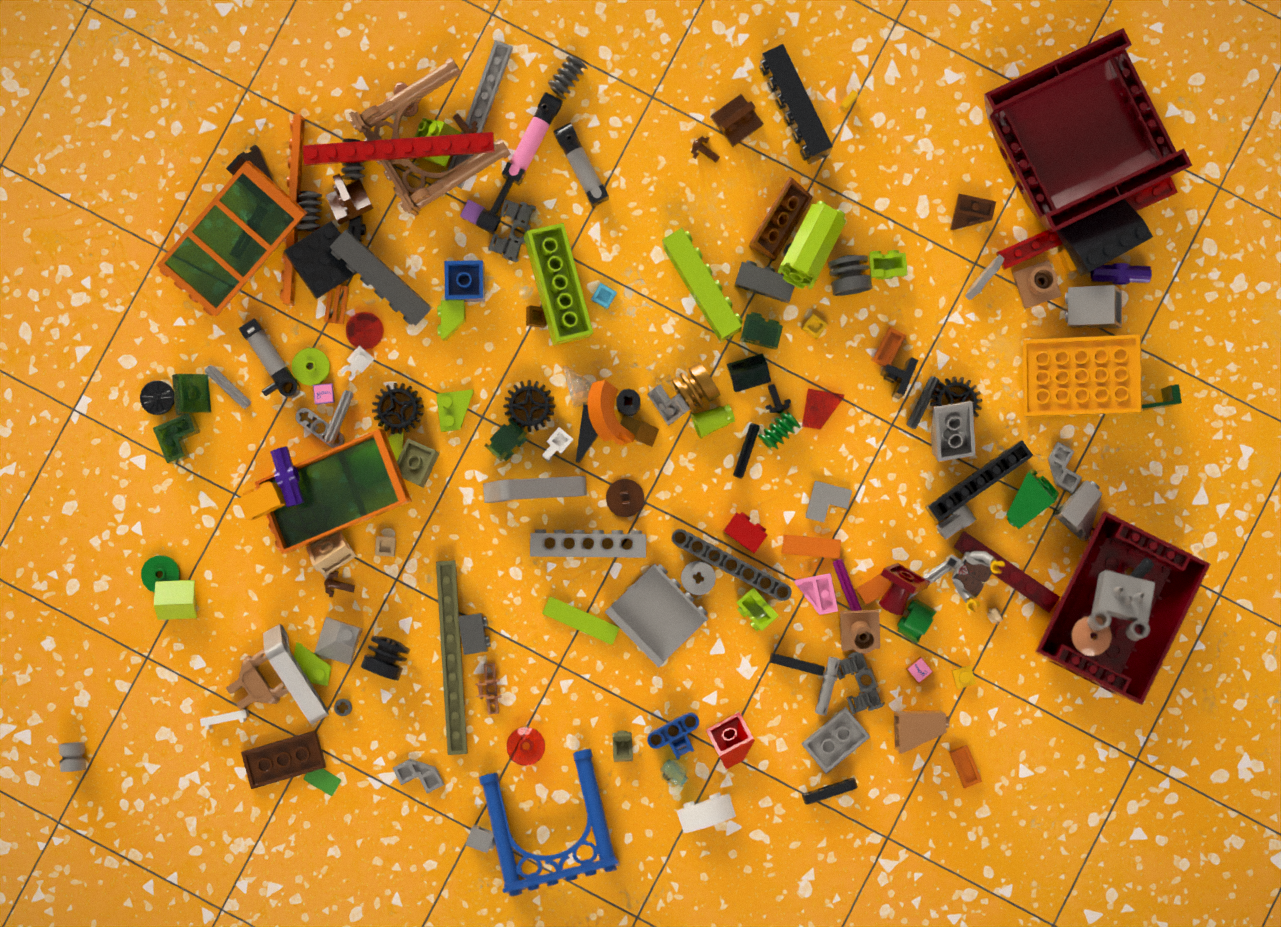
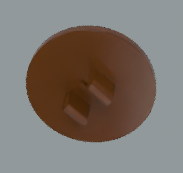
[606,479,644,517]

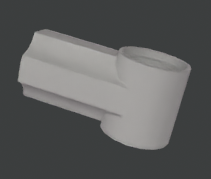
[935,504,977,540]

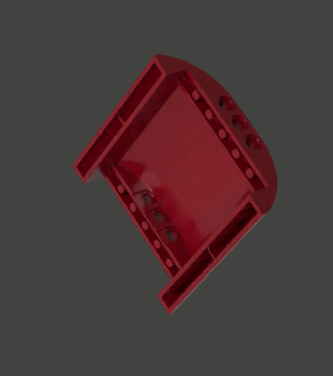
[984,28,1193,233]

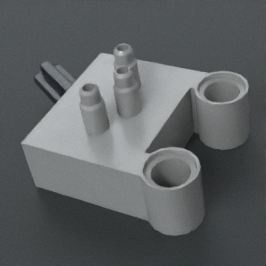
[1087,557,1155,641]

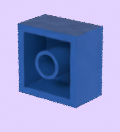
[444,260,485,302]

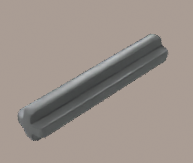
[907,376,940,429]

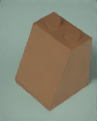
[894,710,950,753]

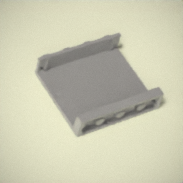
[605,564,708,668]

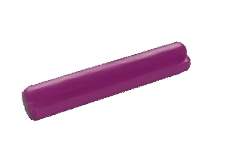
[833,559,862,611]

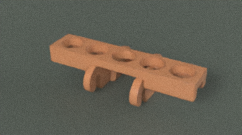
[475,663,502,715]

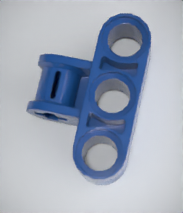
[647,712,699,760]

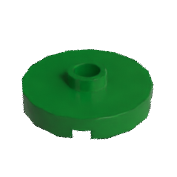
[141,555,180,593]

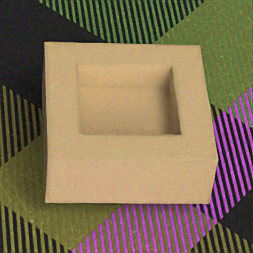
[375,536,396,557]

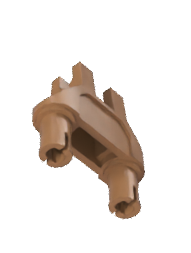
[226,649,289,710]

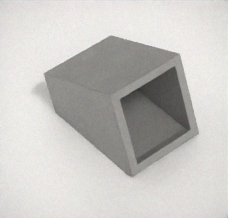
[1065,285,1122,328]

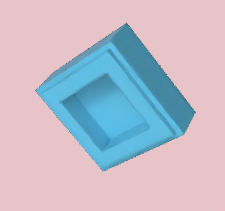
[591,283,617,309]

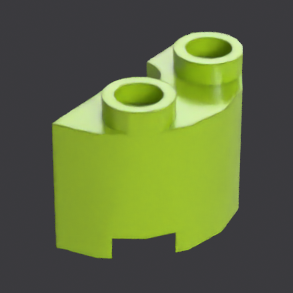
[868,250,908,280]
[736,587,779,632]

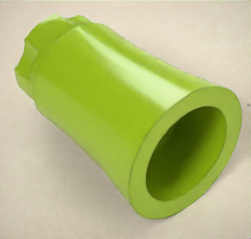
[691,404,735,439]

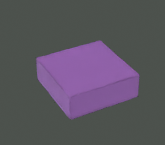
[460,199,486,225]

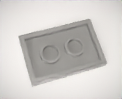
[801,707,870,774]

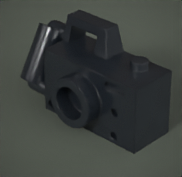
[348,214,366,242]

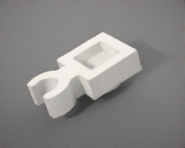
[340,345,374,381]

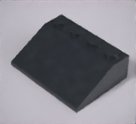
[1056,199,1153,277]

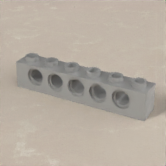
[530,529,646,558]

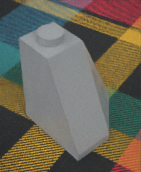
[1053,480,1102,541]

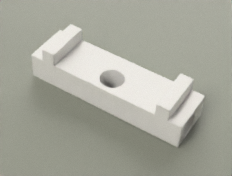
[200,709,249,730]

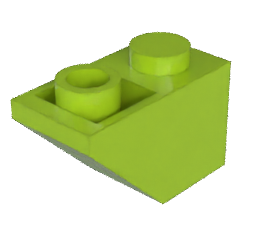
[437,300,466,341]

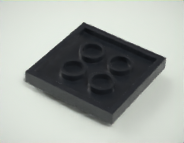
[283,221,357,300]

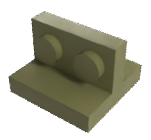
[397,438,440,488]

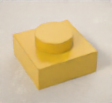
[951,665,976,689]

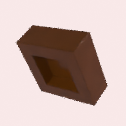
[526,305,547,328]

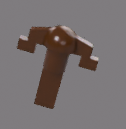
[452,113,478,134]
[691,136,720,163]
[324,571,355,598]

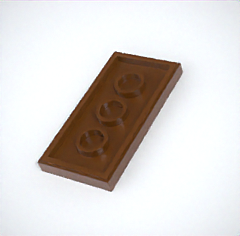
[241,730,327,789]

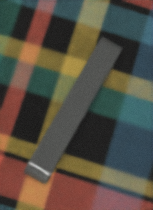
[672,529,792,601]

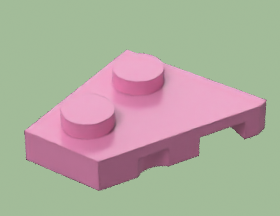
[794,573,839,615]

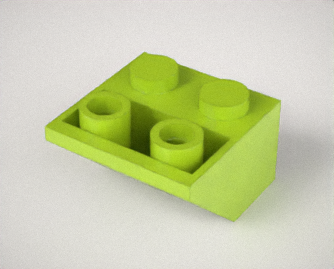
[414,118,461,167]

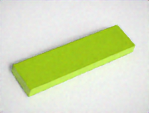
[542,596,620,645]

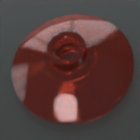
[506,727,545,766]

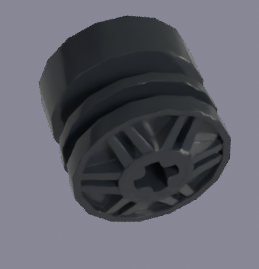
[361,635,411,681]

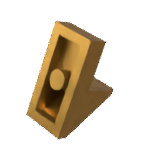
[620,415,659,447]

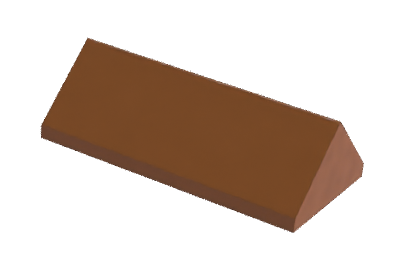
[749,177,813,261]

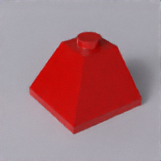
[706,712,755,770]

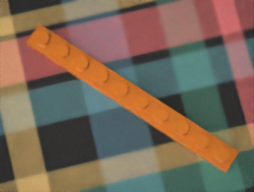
[280,114,305,306]

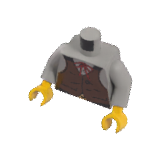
[946,551,1005,612]

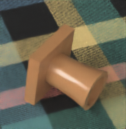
[1012,260,1062,309]
[840,609,880,654]

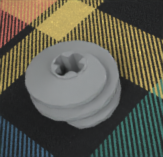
[681,561,716,595]

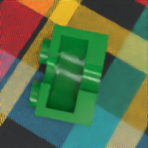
[897,599,937,643]

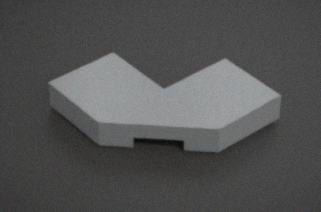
[1047,442,1082,494]
[393,759,445,794]

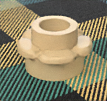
[987,607,1004,625]

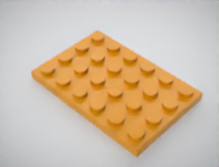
[1023,334,1142,417]

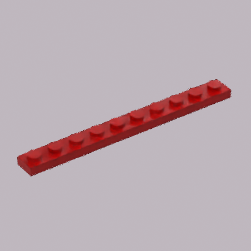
[303,132,495,166]
[996,176,1178,270]

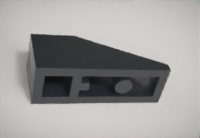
[576,404,599,463]

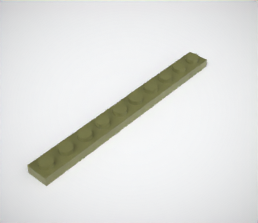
[436,560,468,755]

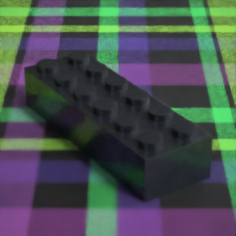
[759,44,833,164]

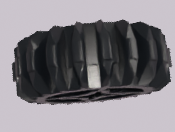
[930,376,982,417]
[503,380,555,432]
[372,383,424,434]

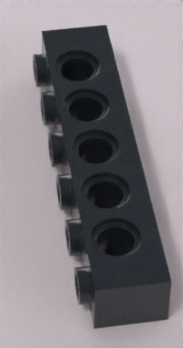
[925,440,1033,523]

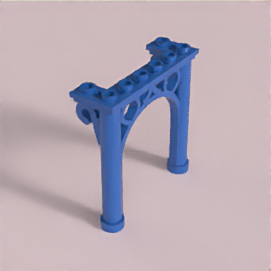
[479,749,620,897]

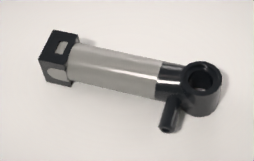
[553,123,609,208]
[238,318,300,398]

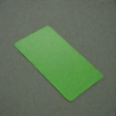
[303,769,341,796]

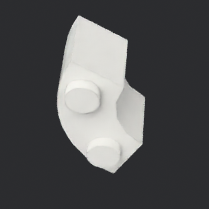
[677,793,736,833]

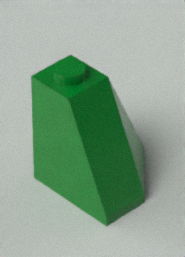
[1006,468,1059,529]

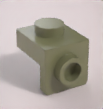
[612,730,633,762]

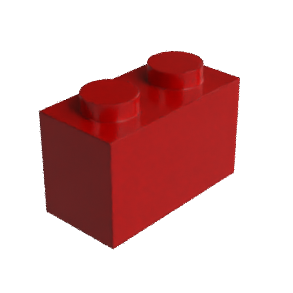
[723,512,768,554]

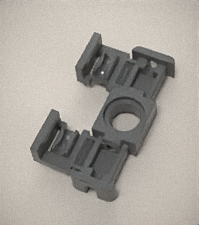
[488,199,536,263]
[837,652,885,714]

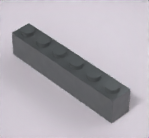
[330,229,432,326]

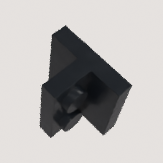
[880,357,918,399]

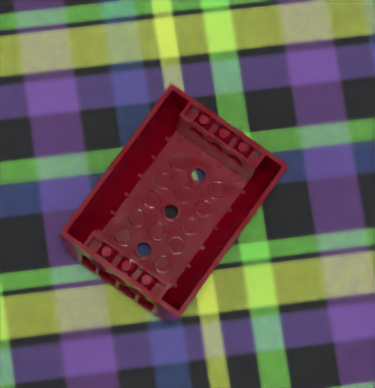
[1035,511,1211,705]

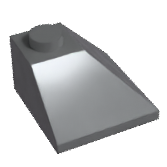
[314,617,363,665]

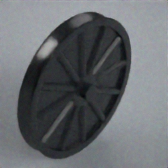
[140,380,175,415]

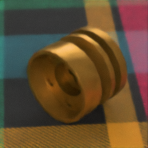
[671,362,721,413]

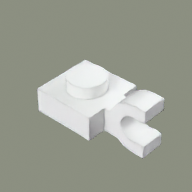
[542,427,573,461]

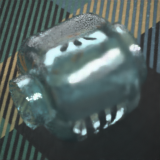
[660,759,689,788]

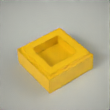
[839,90,858,112]
[802,313,828,340]

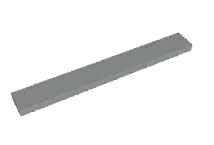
[447,40,513,188]

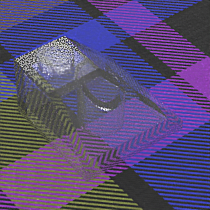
[563,366,591,408]

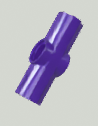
[1090,263,1152,285]
[270,447,304,507]

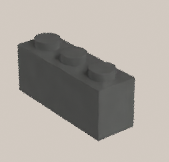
[734,260,794,303]

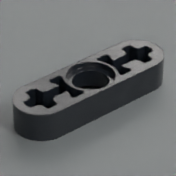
[769,653,825,676]
[802,778,858,805]

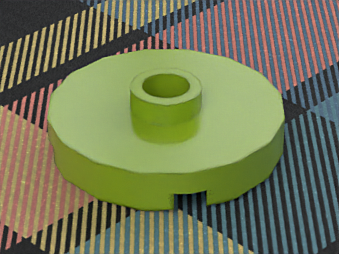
[291,348,331,386]

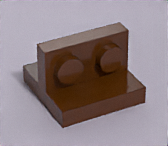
[710,94,763,147]
[326,173,374,225]

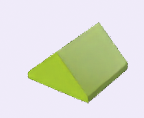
[154,580,197,620]

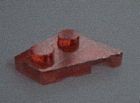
[801,389,844,430]

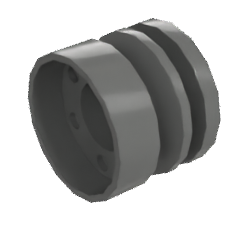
[828,255,873,296]

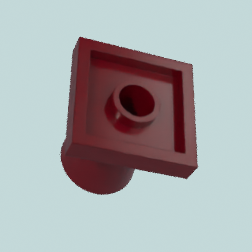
[879,563,930,615]

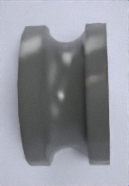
[334,699,352,716]

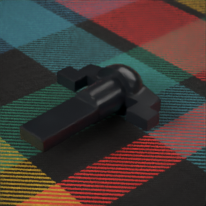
[765,384,791,414]

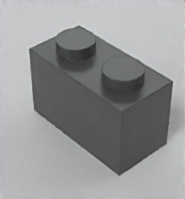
[458,613,491,655]

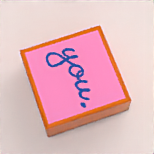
[906,657,933,684]

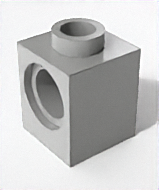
[466,824,495,853]

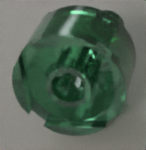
[484,418,527,461]

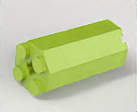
[777,201,846,289]

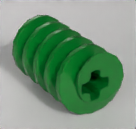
[758,411,801,451]

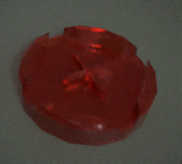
[346,312,384,350]

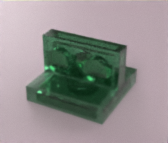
[172,374,211,416]

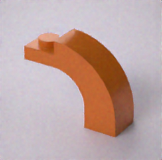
[588,380,635,445]

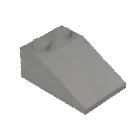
[931,401,976,462]

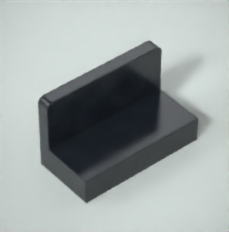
[726,353,771,392]

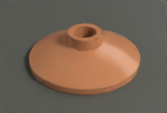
[1072,616,1112,656]

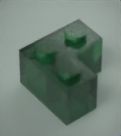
[739,312,783,350]
[153,413,200,465]

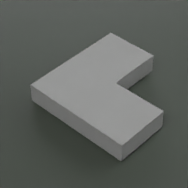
[648,384,690,426]
[805,481,852,523]

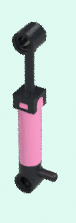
[476,92,563,234]

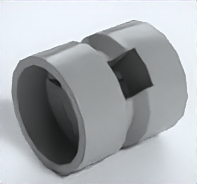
[58,742,86,772]

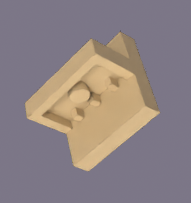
[306,531,356,577]

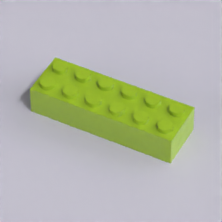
[523,223,593,346]
[662,228,743,343]

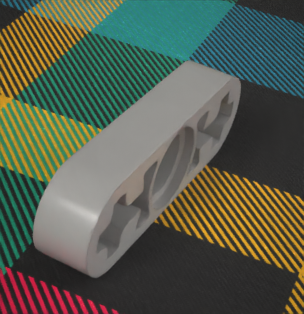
[296,408,345,448]

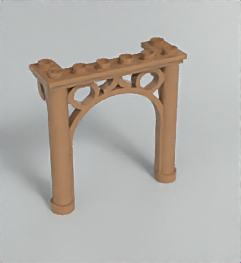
[349,57,511,216]

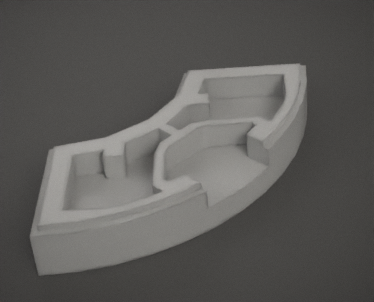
[965,254,1005,300]

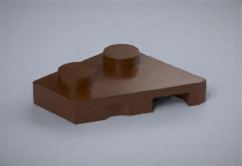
[950,194,996,230]

